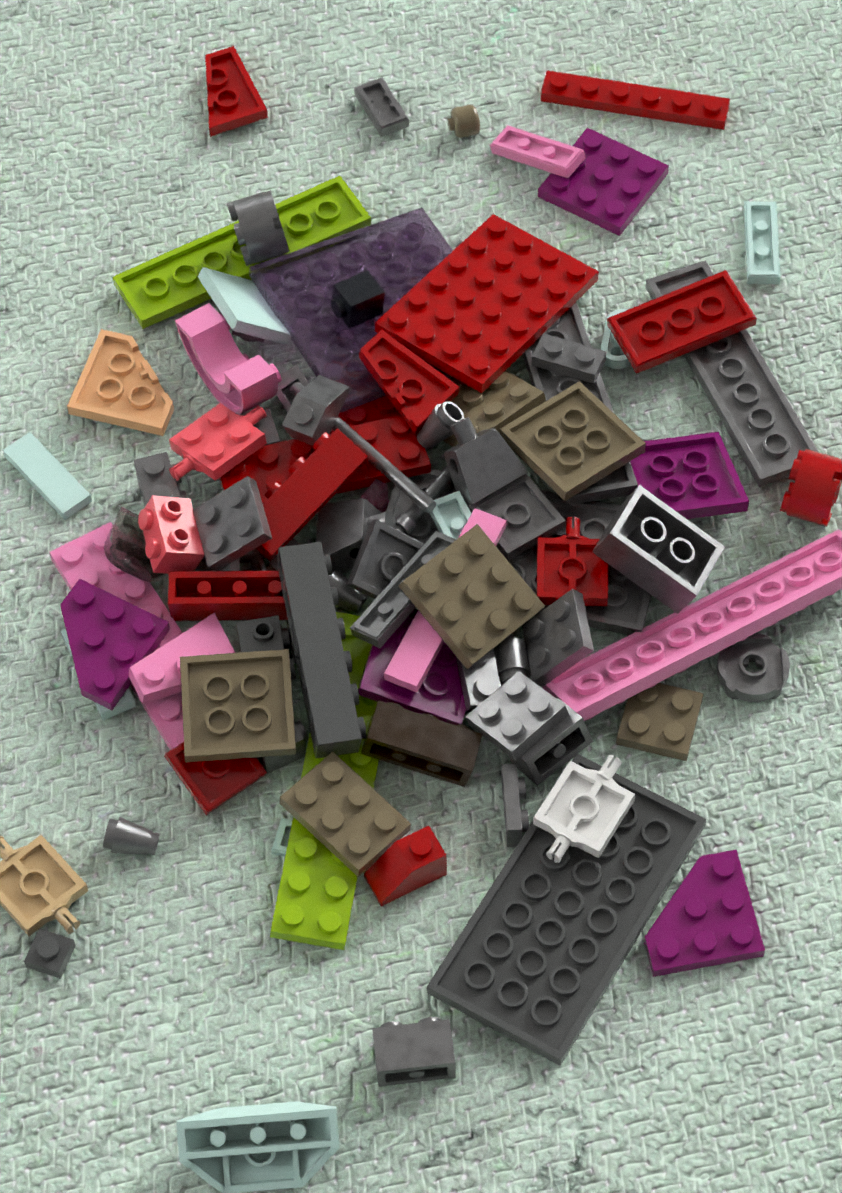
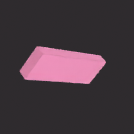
[490,125,586,178]

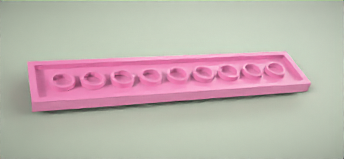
[543,529,842,721]

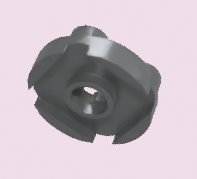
[717,633,790,702]

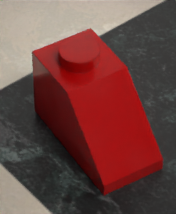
[364,825,447,907]

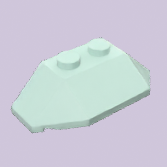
[176,1101,340,1193]

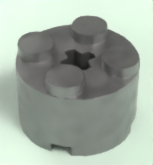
[227,191,290,266]

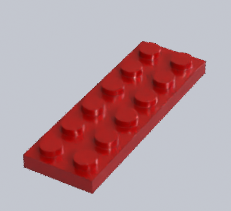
[219,415,431,504]

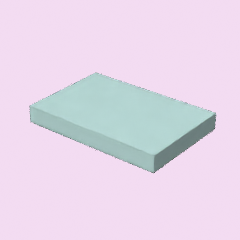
[198,267,293,344]

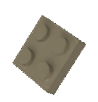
[616,683,704,761]

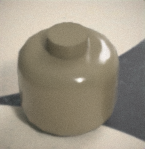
[447,104,480,138]

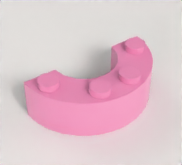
[175,303,282,415]

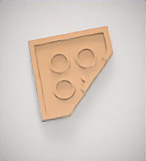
[67,329,174,436]

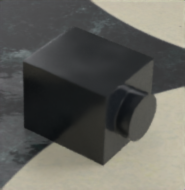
[330,270,385,329]

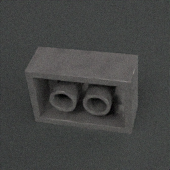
[592,485,725,614]

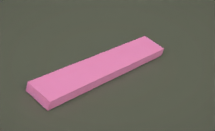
[384,508,507,693]

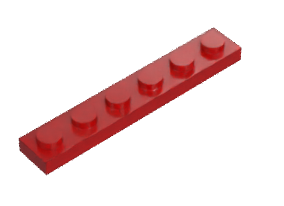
[541,70,730,130]

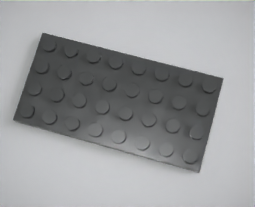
[427,754,706,1066]

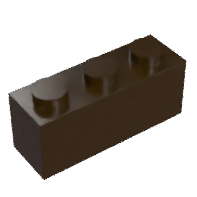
[361,700,483,787]

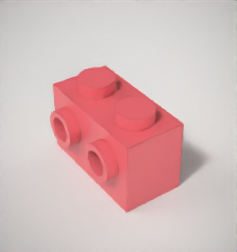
[138,495,205,574]

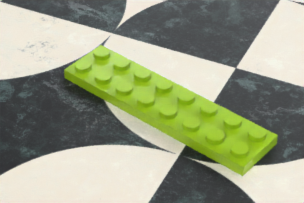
[112,176,372,329]

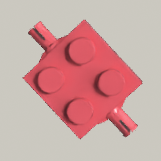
[169,403,267,481]

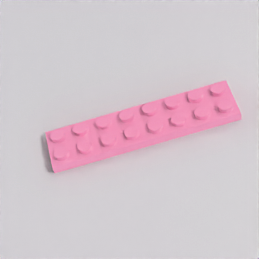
[49,522,184,750]

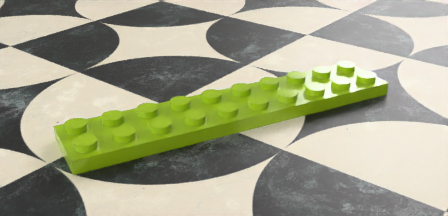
[270,612,379,950]

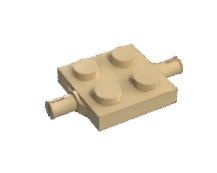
[0,835,88,936]

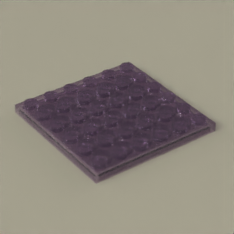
[249,207,453,413]

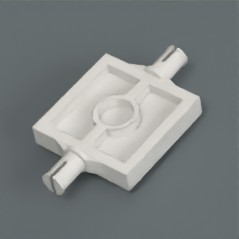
[533,755,635,863]

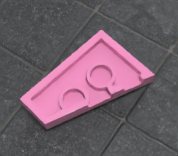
[128,613,236,704]

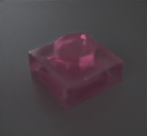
[360,479,389,513]

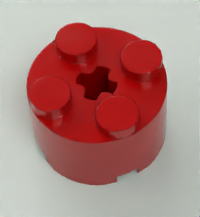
[780,449,842,527]

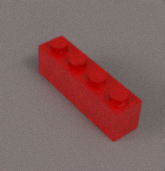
[256,428,368,561]
[168,571,288,621]

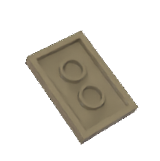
[279,752,411,877]

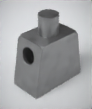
[444,417,528,505]
[316,498,396,574]

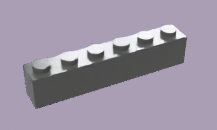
[277,542,366,759]

